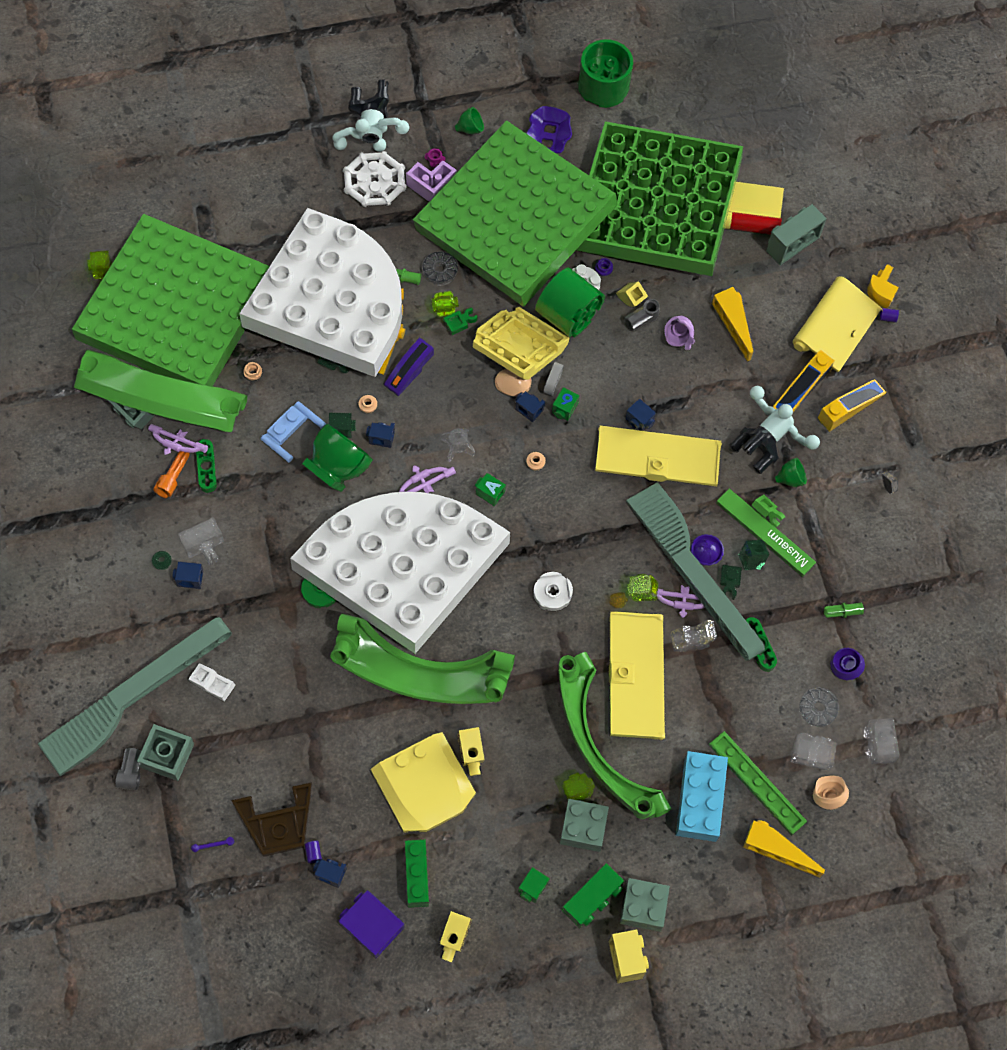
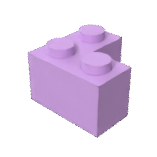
[406,161,457,202]

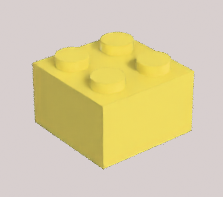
[609,930,649,984]

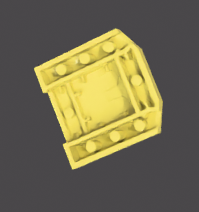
[473,307,569,380]
[371,732,476,833]

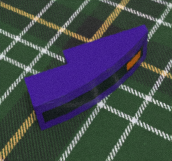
[384,337,434,396]

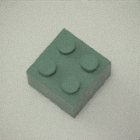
[137,724,194,781]
[560,799,609,852]
[620,878,670,932]

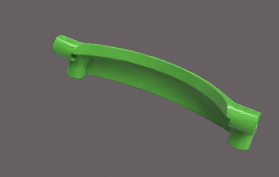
[74,350,247,432]
[330,614,515,704]
[558,652,671,819]

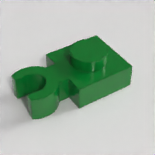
[443,308,478,335]

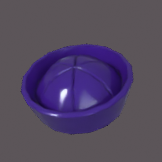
[691,534,724,566]
[830,648,865,680]

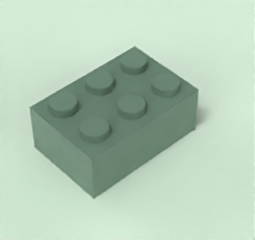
[766,204,827,266]

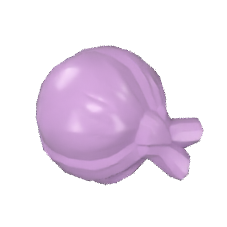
[665,316,695,350]

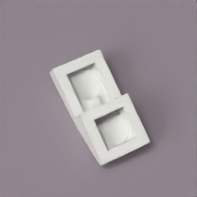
[188,663,235,701]

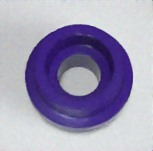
[595,258,613,276]

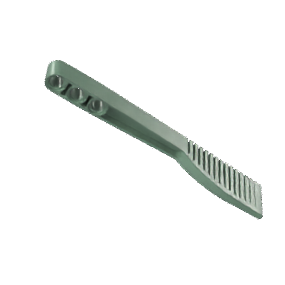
[626,482,765,661]
[38,617,232,776]

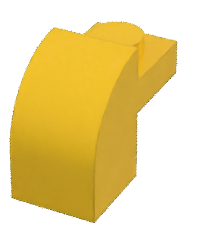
[867,264,899,308]

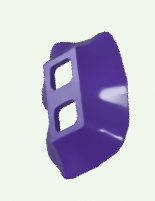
[526,106,572,153]

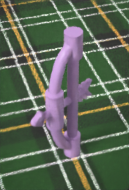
[148,424,208,455]
[399,466,456,493]
[650,585,705,618]

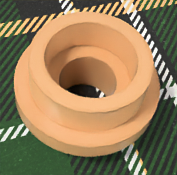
[243,362,262,380]
[359,395,377,413]
[526,452,545,471]

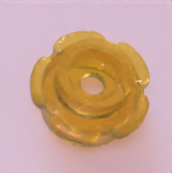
[610,592,628,608]

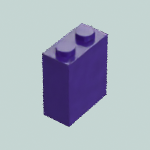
[339,890,405,959]

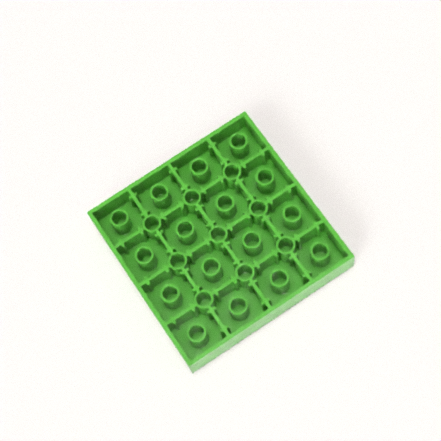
[413,120,617,307]
[576,122,743,276]
[72,214,270,386]

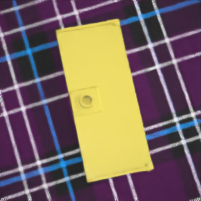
[595,426,722,487]
[609,612,665,740]

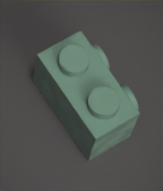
[108,400,154,429]

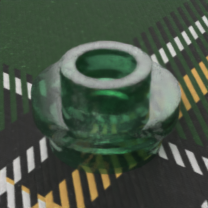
[152,551,172,570]

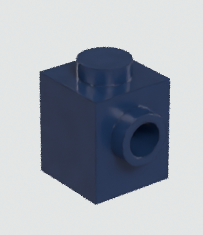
[625,399,656,431]

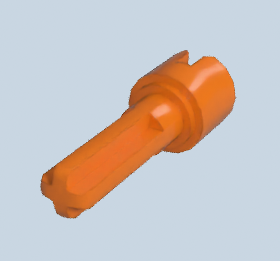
[153,451,190,498]

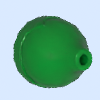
[455,107,484,135]
[775,458,807,487]

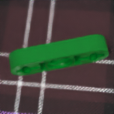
[196,439,217,493]
[746,617,777,672]

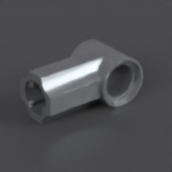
[624,299,660,331]
[116,748,141,791]

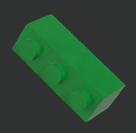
[405,839,429,908]
[562,863,624,929]

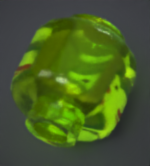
[431,291,459,316]

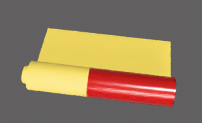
[724,182,784,235]

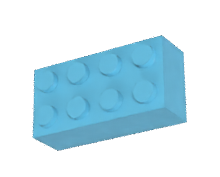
[676,751,728,842]

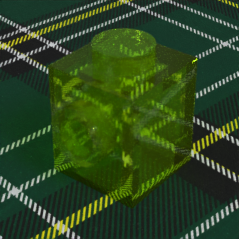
[87,250,112,279]
[627,574,658,602]
[562,772,595,801]

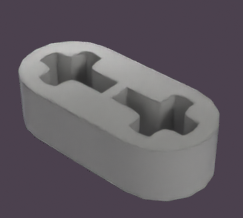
[543,362,564,396]

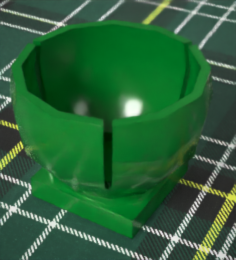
[302,424,373,492]

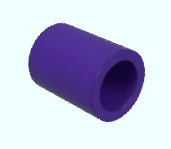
[880,308,899,323]
[304,841,322,863]

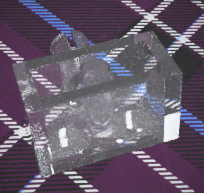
[178,517,224,565]
[864,718,899,764]
[790,733,837,771]

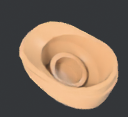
[495,369,531,397]
[813,776,849,810]

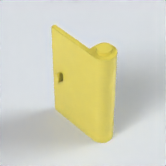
[793,276,882,372]

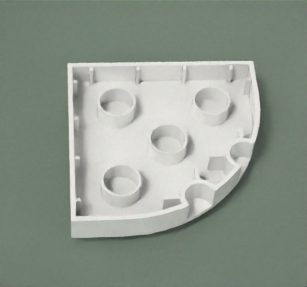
[240,208,402,377]
[290,492,510,654]

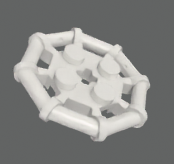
[343,151,407,207]

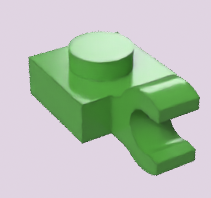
[752,495,785,528]

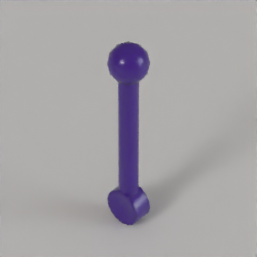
[191,837,234,852]

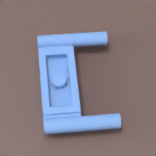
[261,401,327,463]

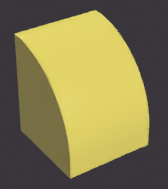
[616,281,648,307]

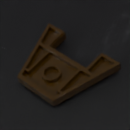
[231,782,312,857]

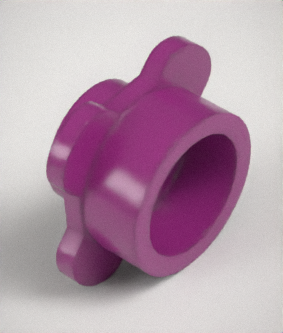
[425,149,445,167]

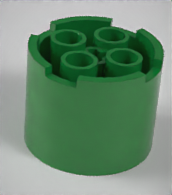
[578,39,633,108]
[535,267,605,338]

